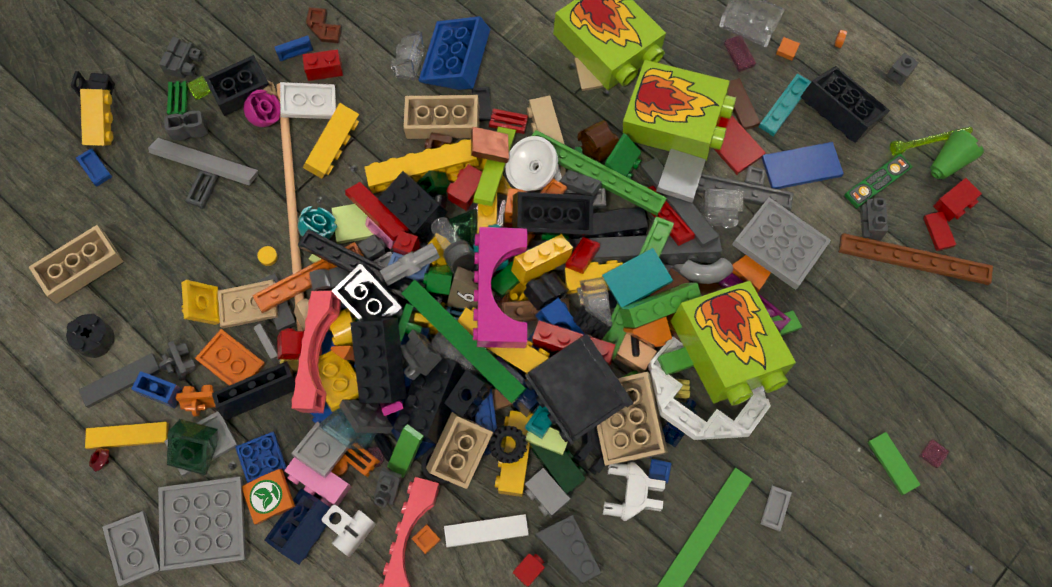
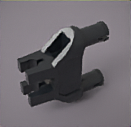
[573,426,605,475]

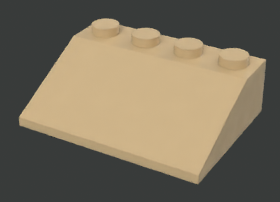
[597,372,668,466]

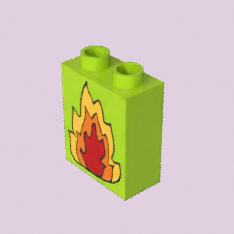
[553,0,666,90]
[623,60,736,161]
[671,281,796,406]

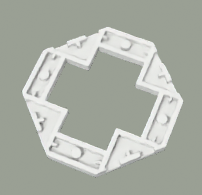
[648,337,770,440]

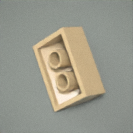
[426,412,493,489]

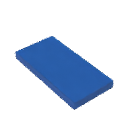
[762,142,844,189]

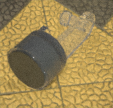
[431,217,476,274]

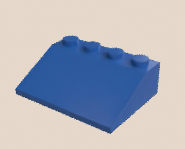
[419,16,490,90]

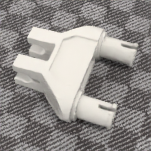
[603,461,666,521]

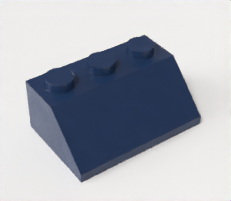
[264,488,336,565]

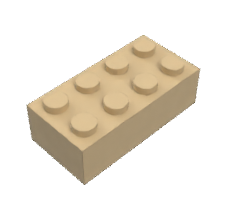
[404,95,480,139]
[29,225,124,304]

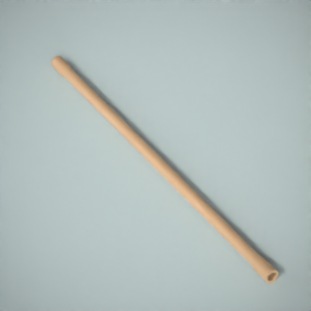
[276,83,304,331]

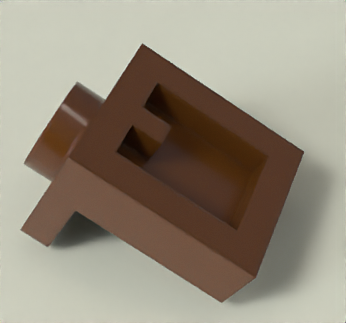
[425,132,453,149]

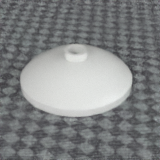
[505,136,558,192]

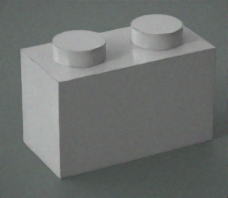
[524,468,570,518]

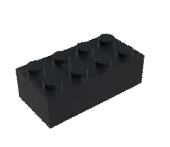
[512,192,593,237]
[350,317,407,403]
[393,358,466,445]

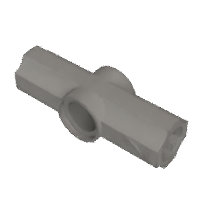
[380,243,440,285]

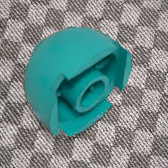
[298,206,337,239]

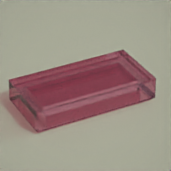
[724,35,756,72]

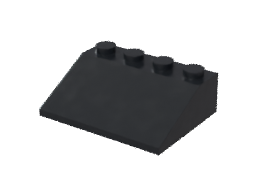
[801,66,890,143]

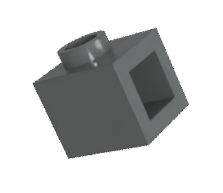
[886,52,919,86]
[358,234,387,262]

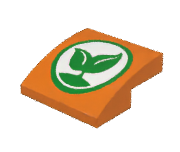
[242,469,295,525]

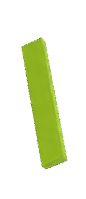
[473,127,516,206]

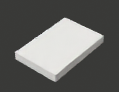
[280,82,336,119]

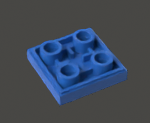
[235,431,287,483]

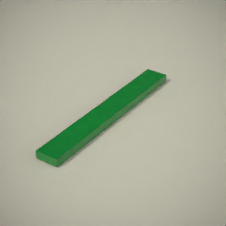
[401,280,527,404]

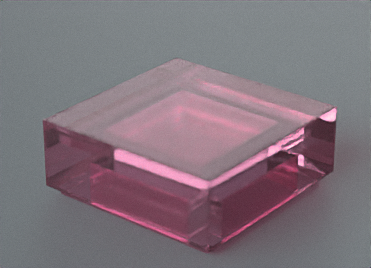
[919,439,949,468]

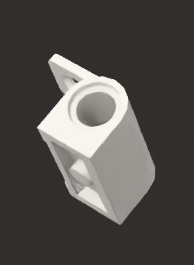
[322,505,376,557]

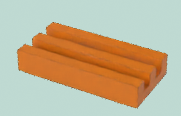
[342,437,380,477]

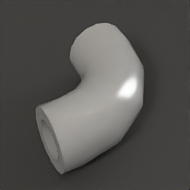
[680,258,733,284]

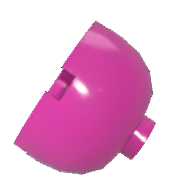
[244,90,280,127]

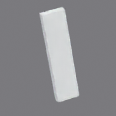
[444,514,529,548]

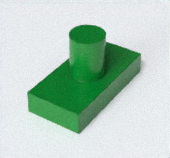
[398,303,422,342]

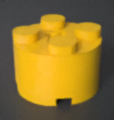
[329,308,356,346]

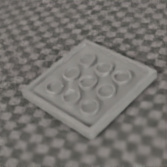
[732,197,831,290]
[158,477,246,572]

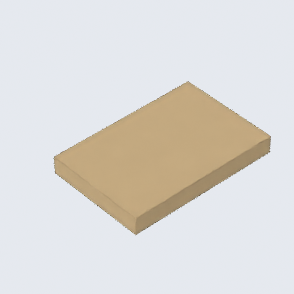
[218,280,278,329]

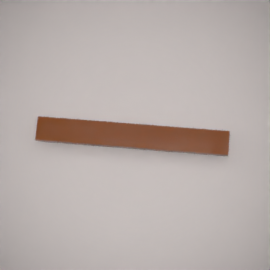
[838,233,993,285]

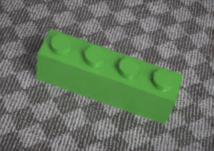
[619,283,701,328]

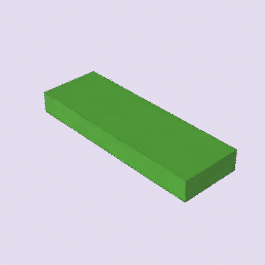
[387,424,424,478]
[867,432,920,496]

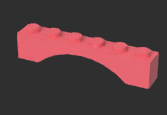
[291,291,341,413]
[379,477,440,587]

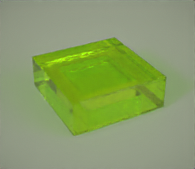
[187,76,212,100]

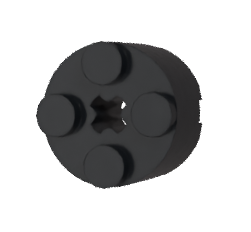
[66,314,115,358]

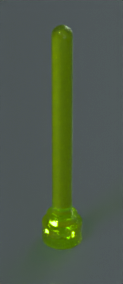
[890,127,973,156]

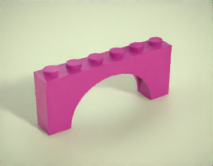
[473,227,527,348]

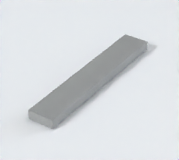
[148,138,258,185]

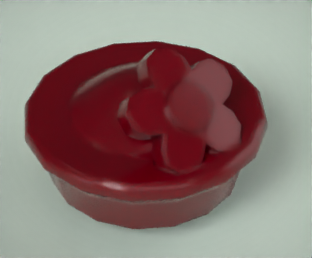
[89,448,109,472]

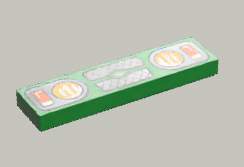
[844,154,913,209]

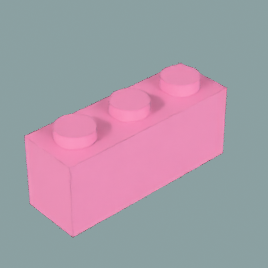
[284,458,351,507]

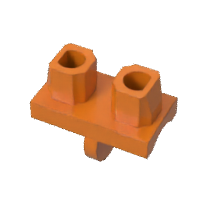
[176,385,215,417]

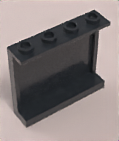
[524,333,633,445]

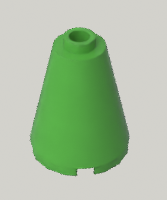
[930,129,984,179]

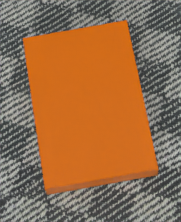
[195,329,266,386]

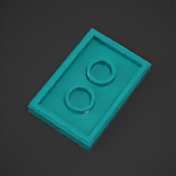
[602,248,673,308]

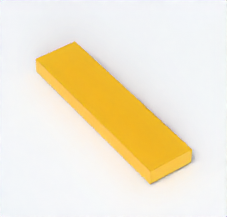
[85,422,169,449]

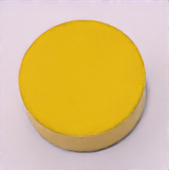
[257,246,278,266]

